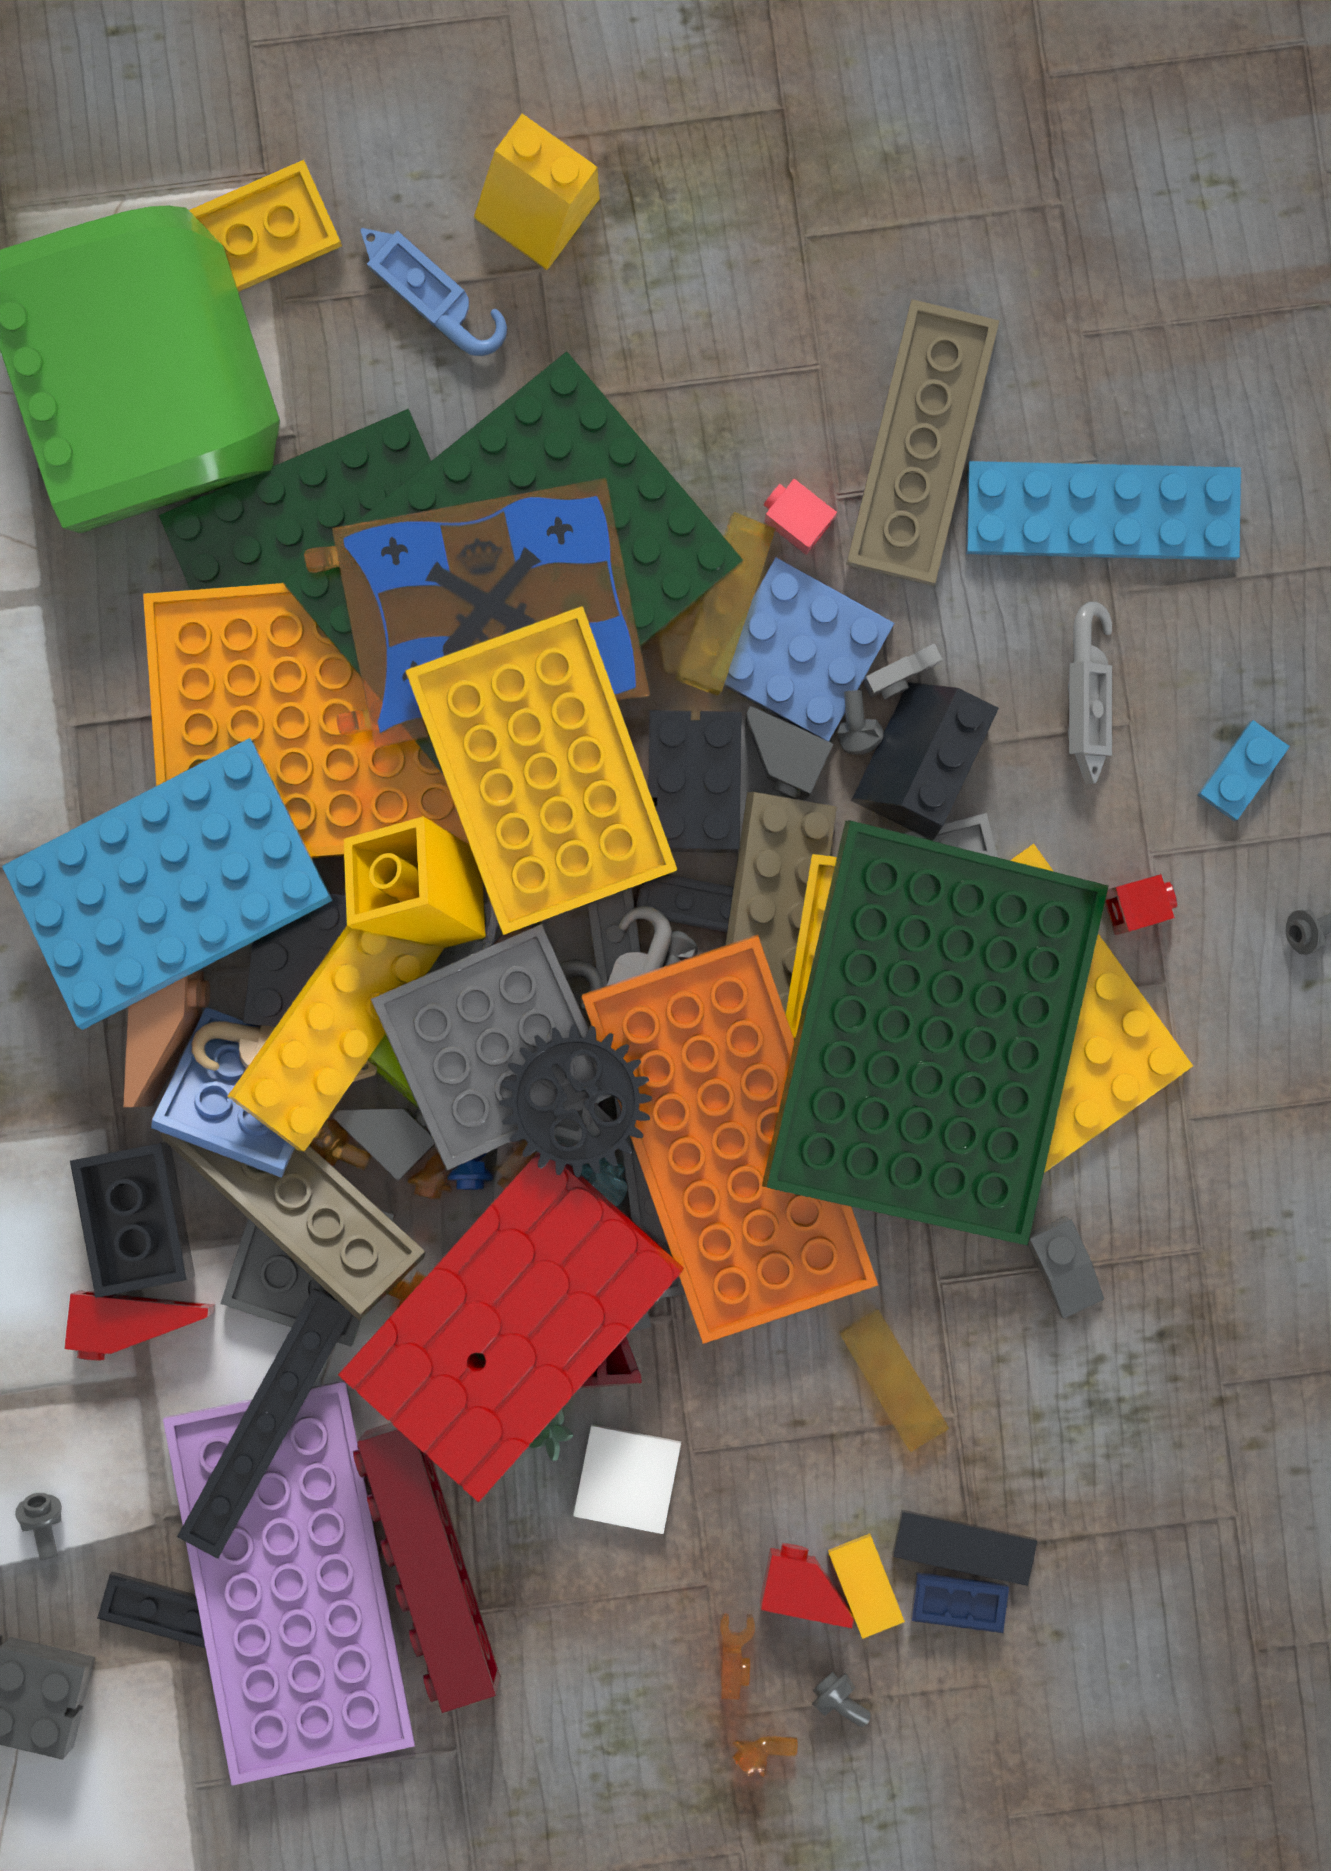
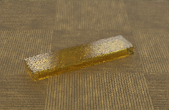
[675,512,776,696]

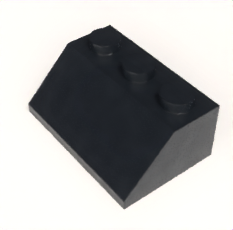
[851,682,999,841]

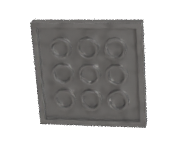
[371,924,612,1170]

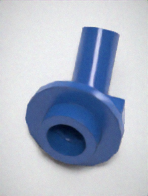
[447,1152,493,1190]

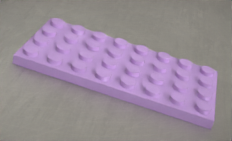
[163,1381,415,1786]

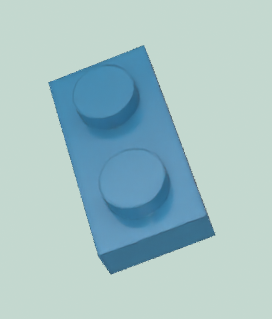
[1197,720,1290,821]

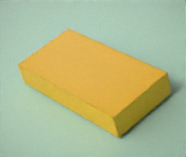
[828,1533,905,1639]

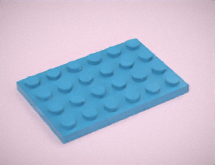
[2,738,333,1030]

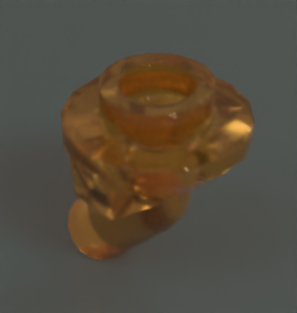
[309,1120,372,1171]
[407,1152,452,1200]
[732,1736,798,1778]

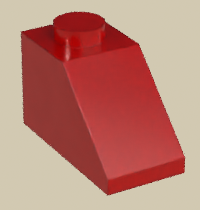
[1105,874,1178,935]
[759,1543,854,1628]

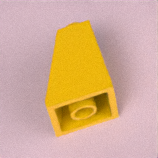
[474,113,600,270]
[344,816,486,948]

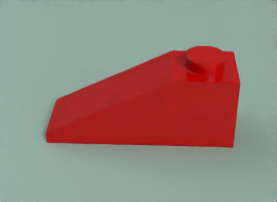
[64,1290,215,1361]

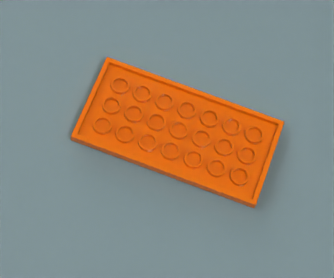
[582,935,878,1344]

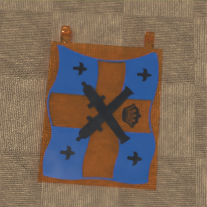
[304,478,650,747]

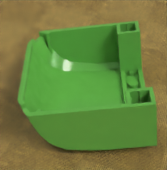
[0,205,280,533]

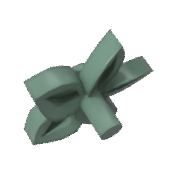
[529,1409,574,1461]

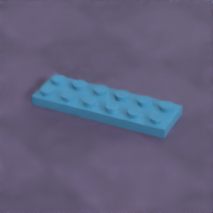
[966,461,1241,560]

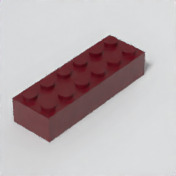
[353,1422,501,1713]

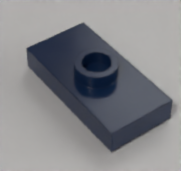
[911,1572,1009,1633]

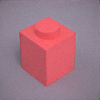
[763,479,837,555]

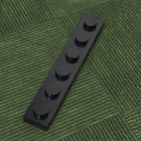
[177,1288,352,1559]

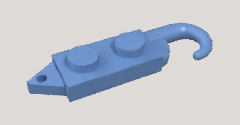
[360,228,507,356]

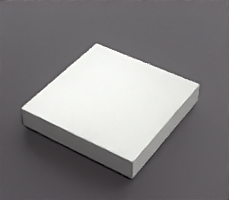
[573,1424,681,1534]

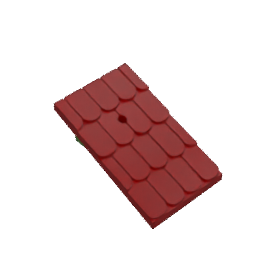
[338,1152,684,1503]

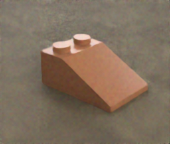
[123,971,210,1107]

